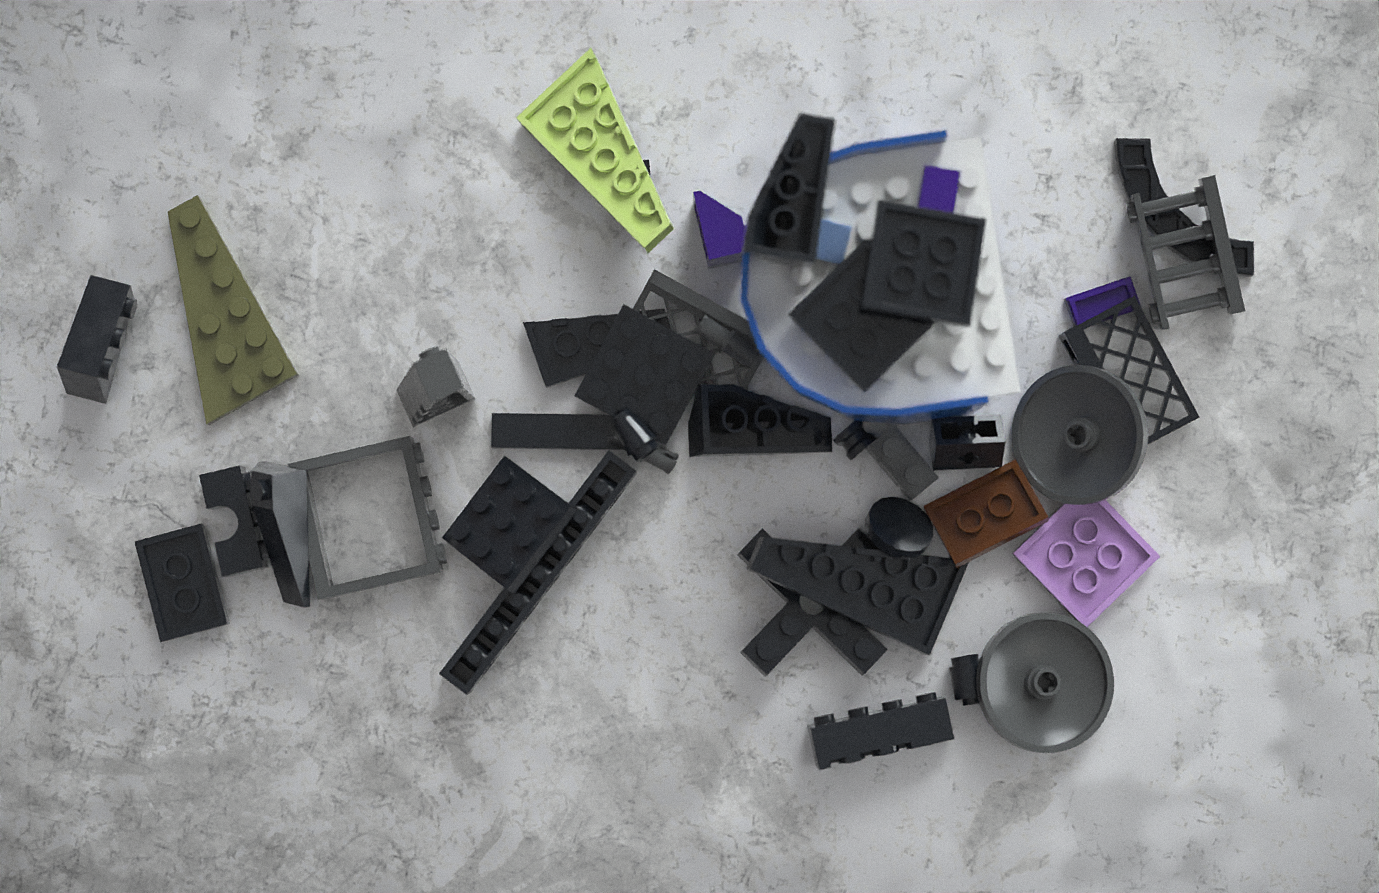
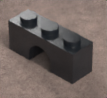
[199,465,269,577]

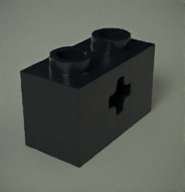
[929,414,1006,471]

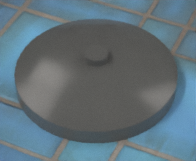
[1012,365,1148,505]
[976,613,1114,753]

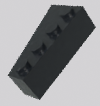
[807,692,954,770]

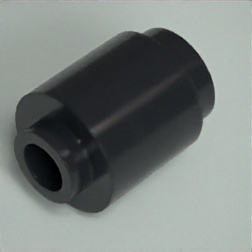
[949,654,979,706]

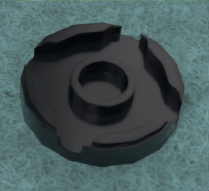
[865,497,934,558]

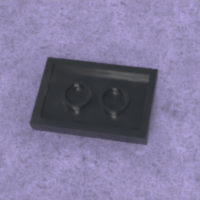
[134,523,230,642]

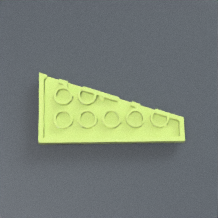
[516,48,674,253]

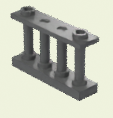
[1126,175,1245,330]

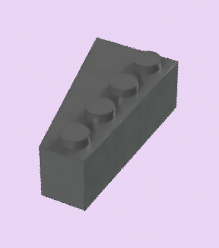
[396,346,475,427]

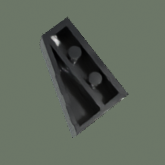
[57,275,137,404]

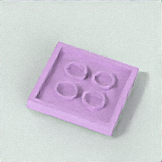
[1012,500,1160,627]

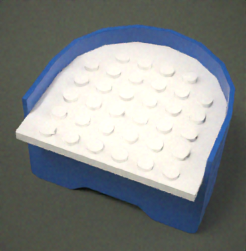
[740,130,1021,425]

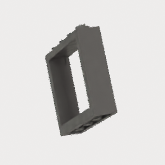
[288,436,447,600]

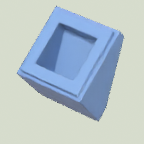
[816,219,852,265]

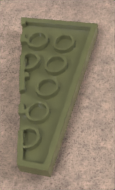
[168,195,299,425]

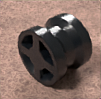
[833,420,876,461]

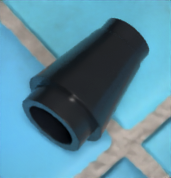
[611,409,660,462]

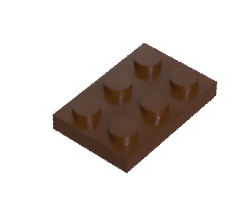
[923,459,1049,568]

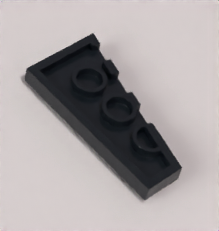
[523,309,671,388]

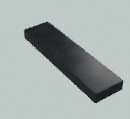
[491,413,623,450]

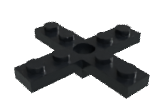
[737,528,888,676]

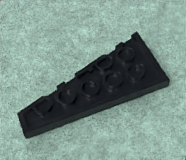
[746,537,969,655]

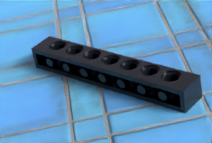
[439,450,637,695]

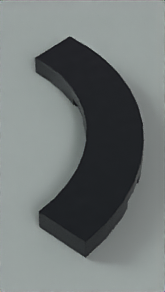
[1114,138,1254,277]

